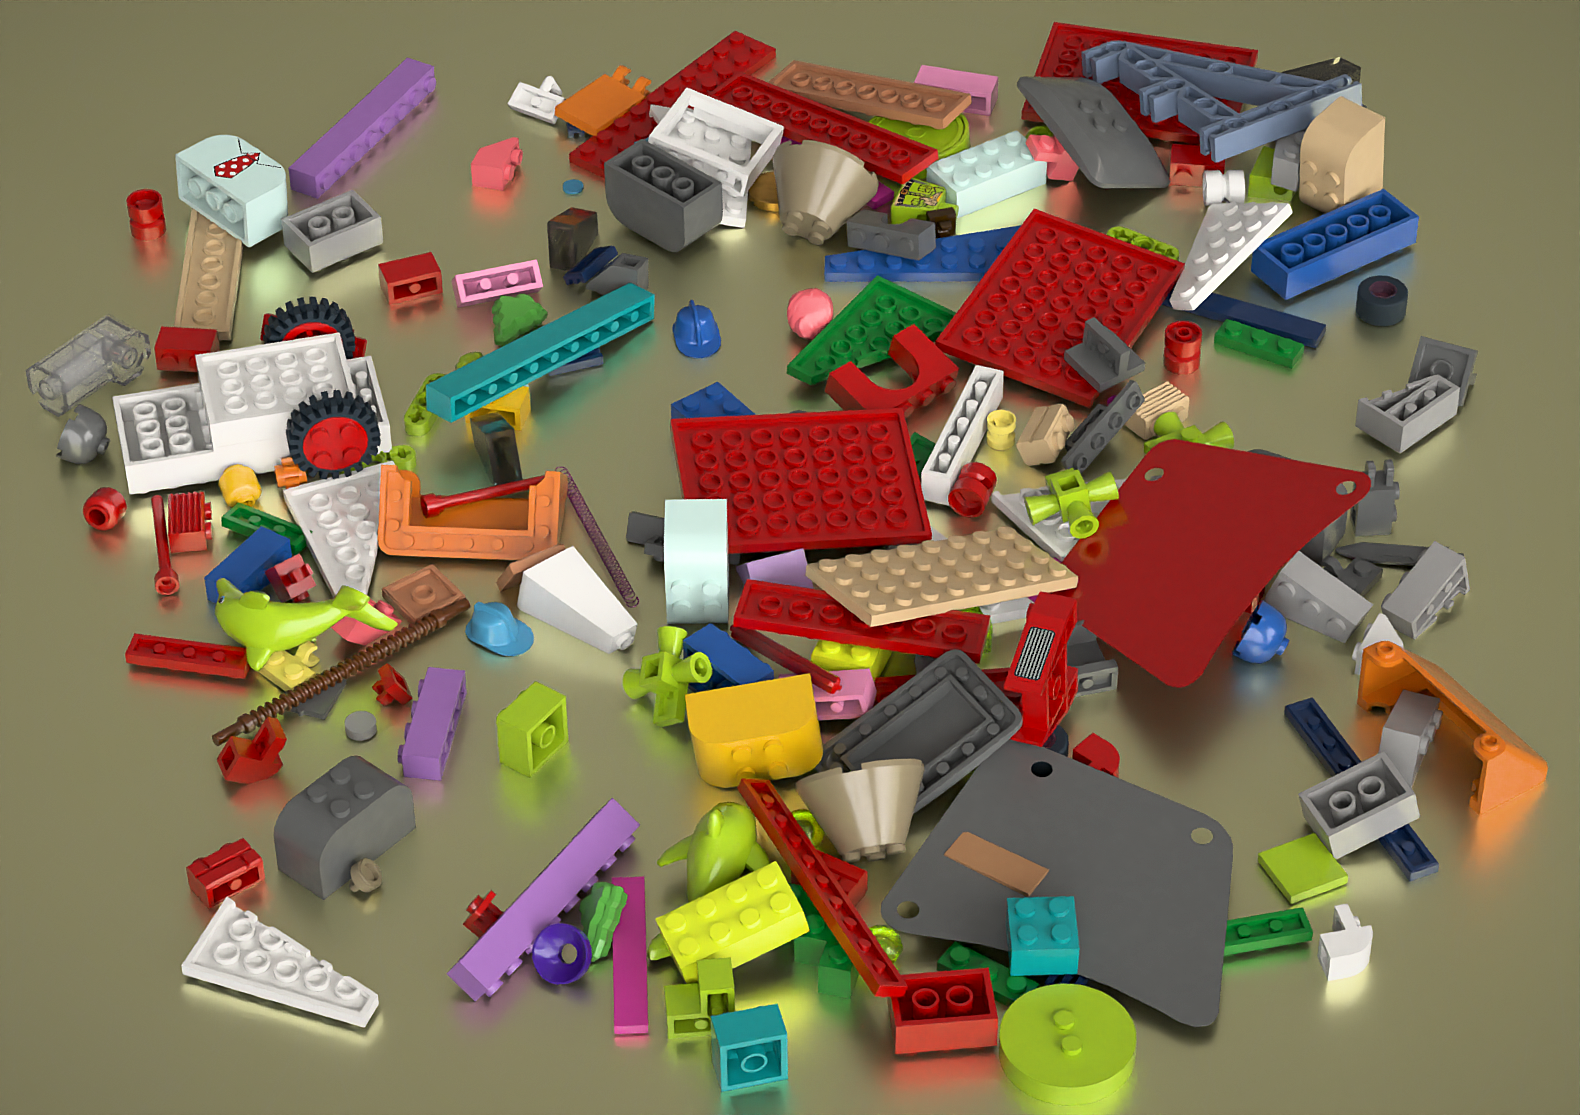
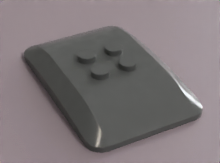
[1017,76,1171,188]
[815,649,1023,814]

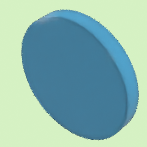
[563,179,584,194]

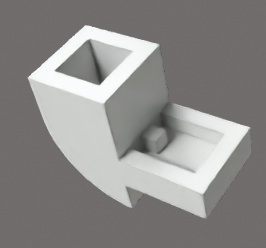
[1317,903,1373,981]

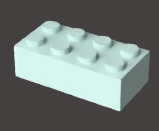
[927,130,1047,218]

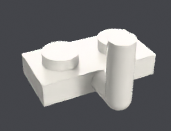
[508,76,565,125]

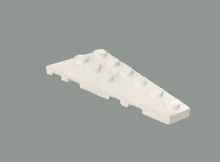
[181,897,379,1028]

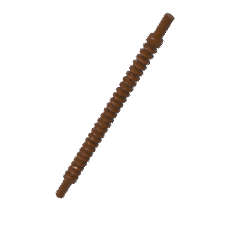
[212,598,471,746]

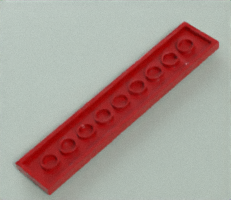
[569,31,776,179]
[707,72,939,184]

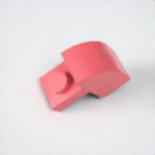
[1025,135,1079,181]

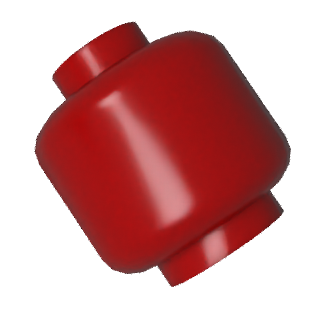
[83,487,127,531]

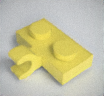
[258,641,320,692]

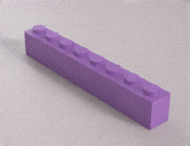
[288,57,436,199]
[446,798,640,1001]

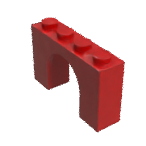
[825,324,959,418]

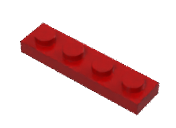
[125,633,250,679]

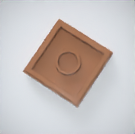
[496,543,565,592]
[382,564,466,624]

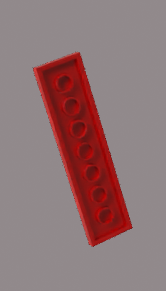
[733,579,991,664]

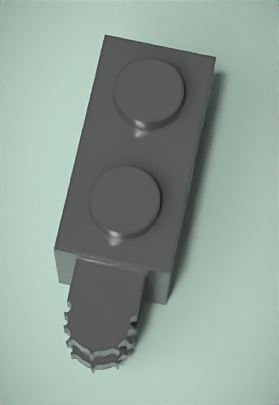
[1350,459,1400,537]

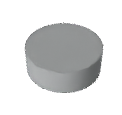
[345,711,377,741]

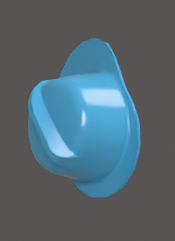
[465,602,534,656]

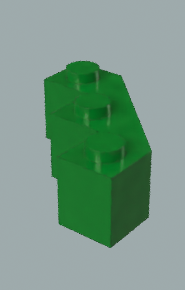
[788,883,859,999]

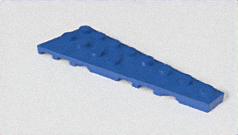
[825,225,1021,282]

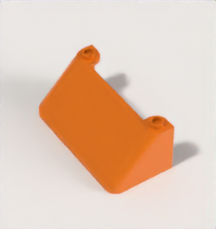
[378,465,568,561]
[1357,641,1548,815]

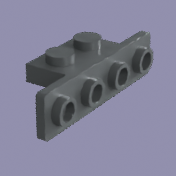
[1061,380,1145,474]
[626,511,742,565]

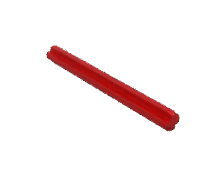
[729,625,842,694]

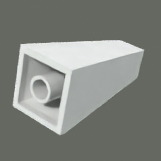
[517,546,638,654]

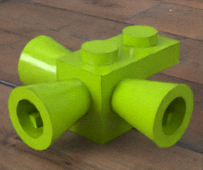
[1144,412,1234,454]
[1024,468,1119,539]
[623,626,712,727]

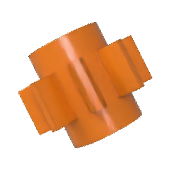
[274,457,307,489]

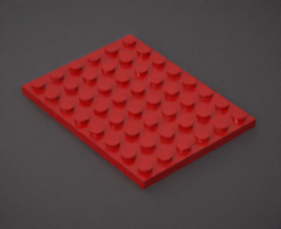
[1021,22,1258,145]
[935,209,1185,408]
[670,408,932,554]

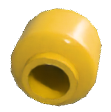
[218,464,262,508]

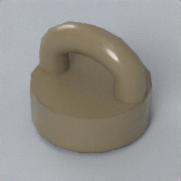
[349,858,382,893]

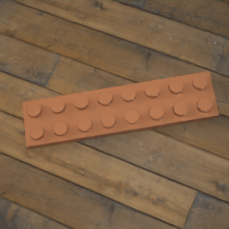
[768,60,972,129]

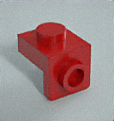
[463,890,503,938]

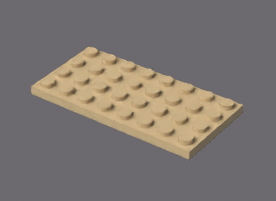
[805,527,1078,627]

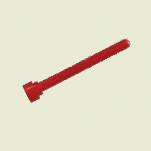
[420,475,545,519]
[151,495,179,595]

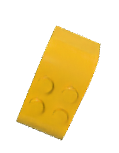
[685,673,823,788]

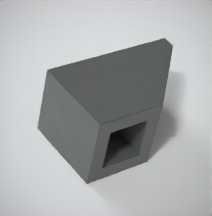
[586,253,648,295]

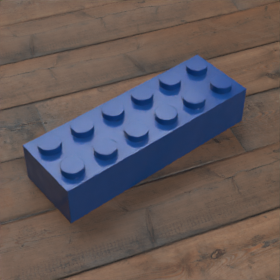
[1251,189,1419,300]

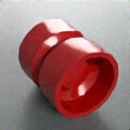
[126,189,166,241]
[1163,321,1202,375]
[948,462,997,518]

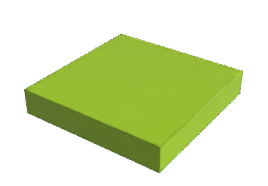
[1258,833,1348,904]

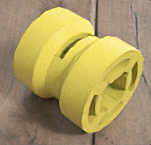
[986,410,1016,451]

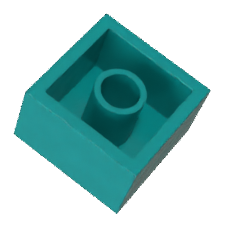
[1005,896,1080,976]
[711,1003,788,1092]

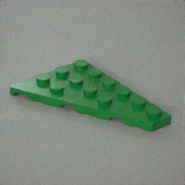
[786,275,956,385]

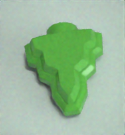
[492,294,548,347]
[579,882,628,962]

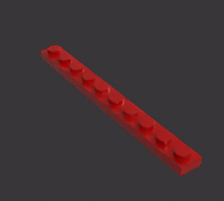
[737,778,908,998]

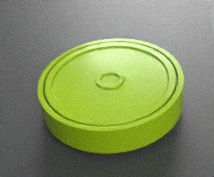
[868,113,971,179]
[999,984,1137,1106]

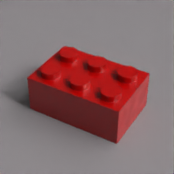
[887,967,998,1054]

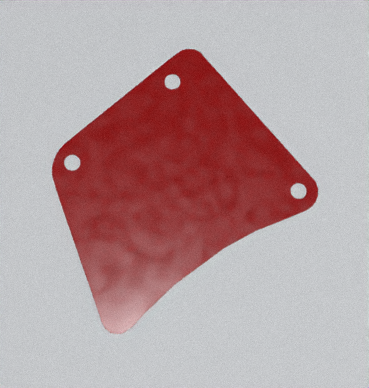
[1050,439,1371,688]

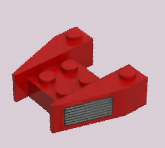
[1004,591,1078,747]

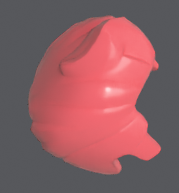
[787,288,834,340]

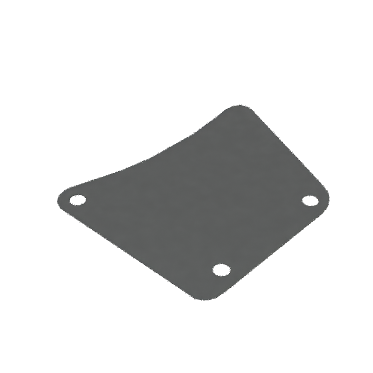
[880,740,1233,1027]

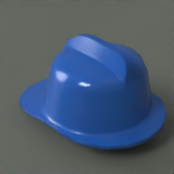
[672,300,721,358]

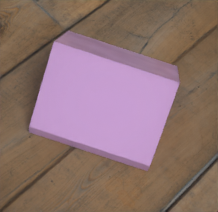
[736,548,814,589]

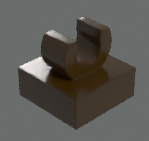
[926,207,956,238]

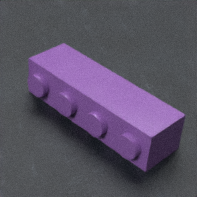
[398,667,467,781]

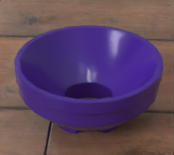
[532,923,592,985]

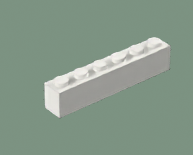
[921,365,1004,505]

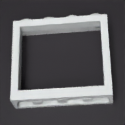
[648,88,784,197]

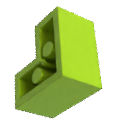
[664,957,735,1039]

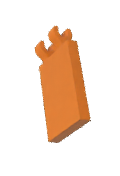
[555,65,651,136]

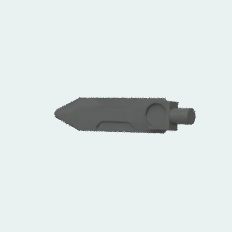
[1335,542,1464,566]

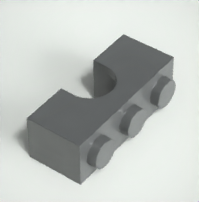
[847,209,936,260]

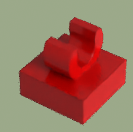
[372,663,413,706]

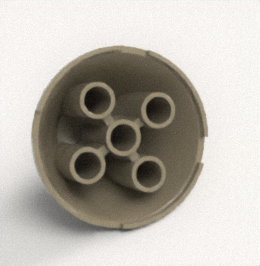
[773,140,879,245]
[795,759,925,863]

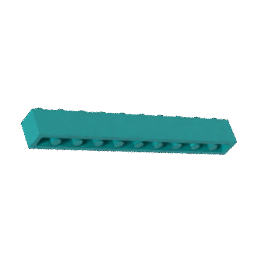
[426,283,655,423]

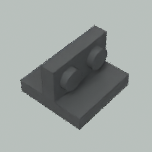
[1064,317,1145,393]
[1408,336,1478,407]

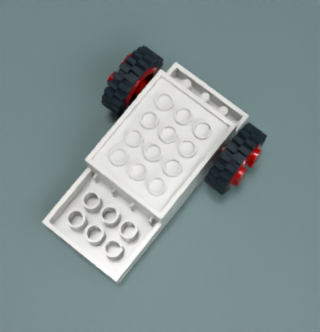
[112,297,392,494]

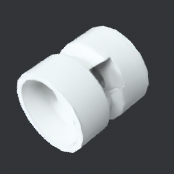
[1202,170,1245,206]

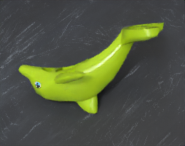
[214,578,398,671]
[647,802,771,960]

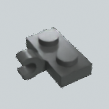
[1321,555,1383,597]

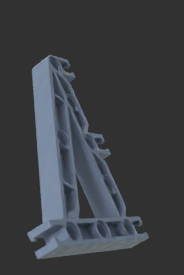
[1081,40,1362,163]

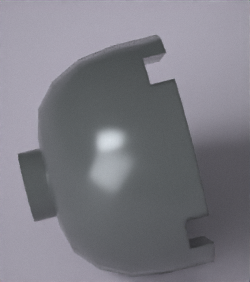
[56,404,110,464]

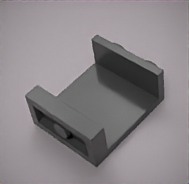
[1067,620,1118,697]

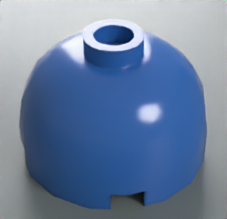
[1232,600,1289,664]

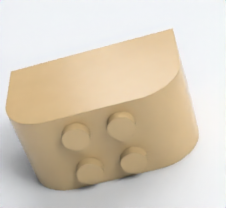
[1299,96,1385,214]

